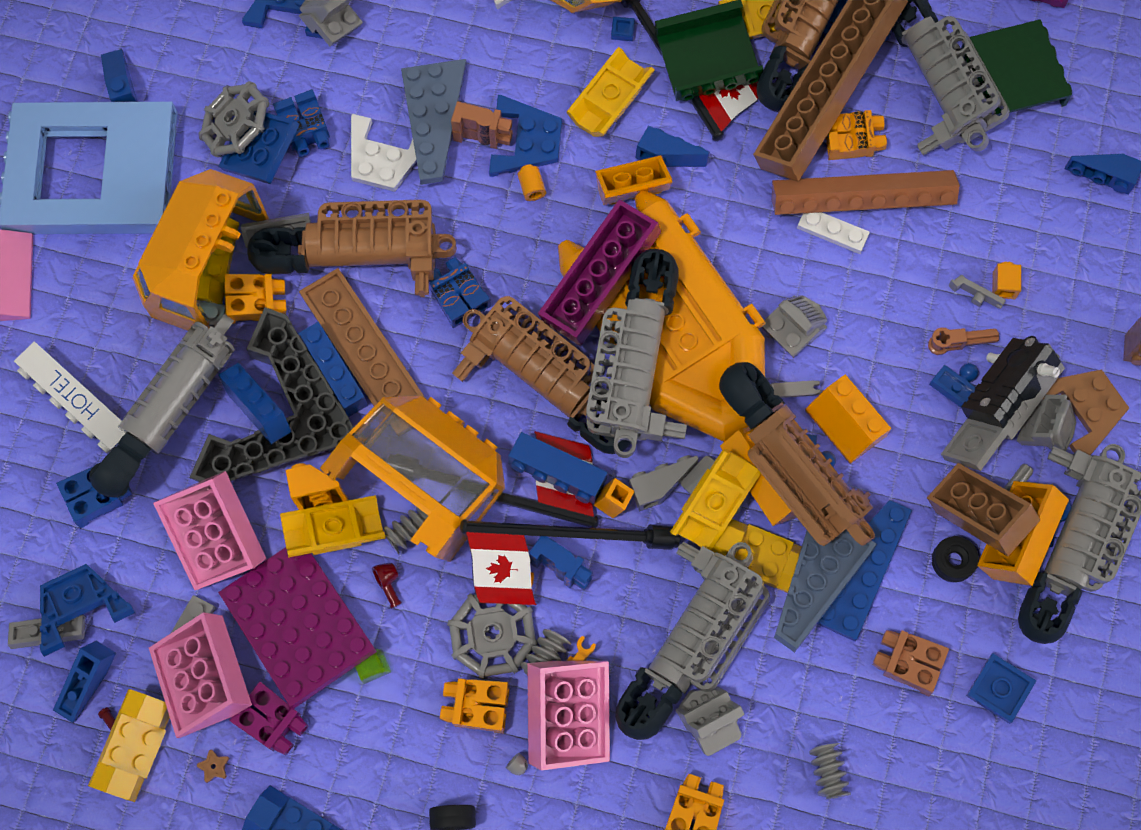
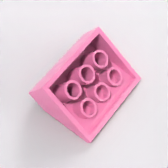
[0,230,33,321]
[153,471,267,590]
[149,612,252,738]
[527,661,610,770]

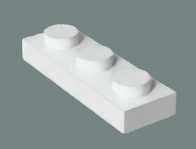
[797,212,870,254]

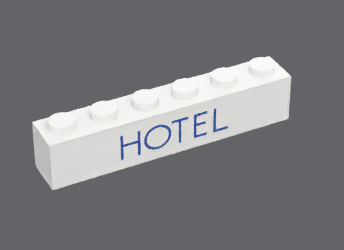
[14,341,125,454]

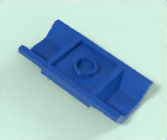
[242,785,342,830]

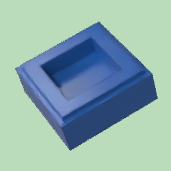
[611,16,635,41]

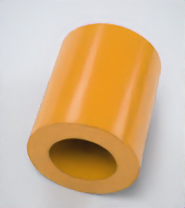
[517,164,546,201]

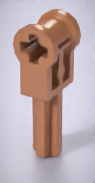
[928,327,999,355]

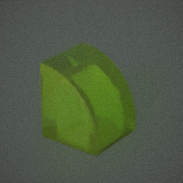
[356,649,391,684]

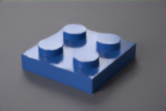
[966,653,1036,724]

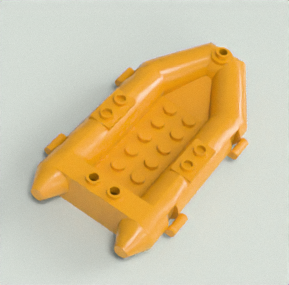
[558,191,766,442]

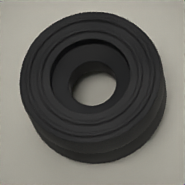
[932,536,979,582]
[429,805,476,830]

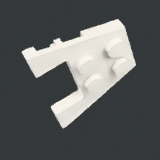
[351,114,417,192]

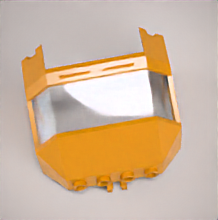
[320,396,505,562]

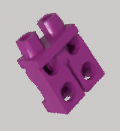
[229,682,308,755]

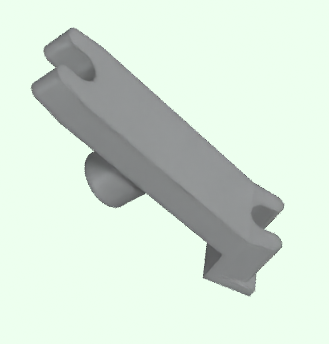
[948,275,1006,309]
[771,380,821,398]

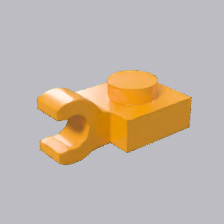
[567,636,596,661]

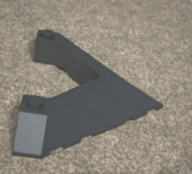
[189,307,361,482]

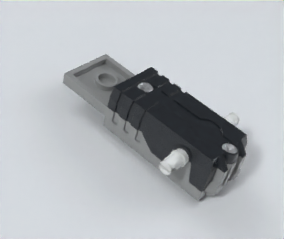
[941,336,1065,471]

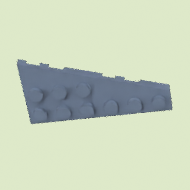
[401,59,467,185]
[774,530,876,653]

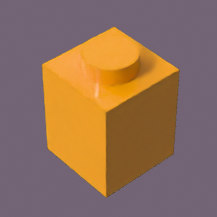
[992,262,1021,299]
[594,478,635,518]

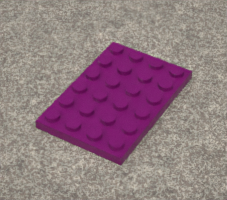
[218,547,377,710]

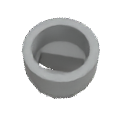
[506,753,528,775]

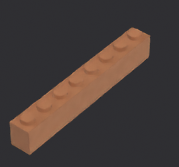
[771,170,960,215]

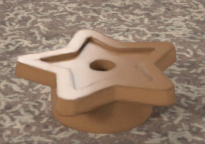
[197,750,229,783]

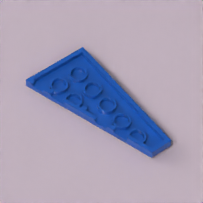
[817,500,912,641]

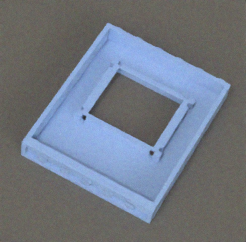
[0,102,178,234]

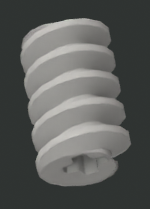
[384,507,428,555]
[520,629,571,676]
[809,743,851,799]

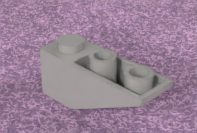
[629,455,698,512]

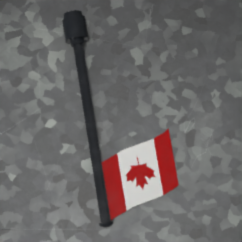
[621,0,759,141]
[386,431,599,528]
[460,519,680,605]

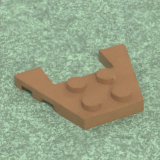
[1043,369,1129,455]

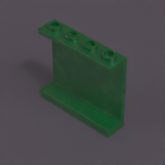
[655,0,763,101]
[961,19,1072,116]

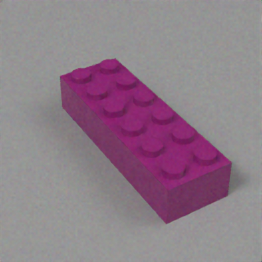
[538,199,661,346]

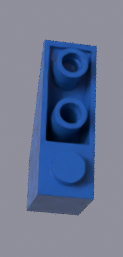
[635,125,710,167]
[1064,154,1141,195]

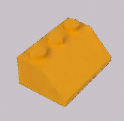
[595,155,672,205]
[805,374,891,464]
[285,463,349,510]

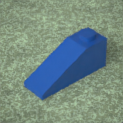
[101,49,137,102]
[53,641,116,723]

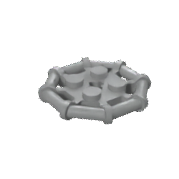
[199,81,269,157]
[447,593,538,679]

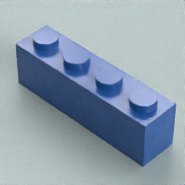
[298,321,368,417]
[218,363,292,444]
[508,432,608,504]

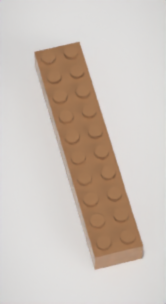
[753,0,908,182]

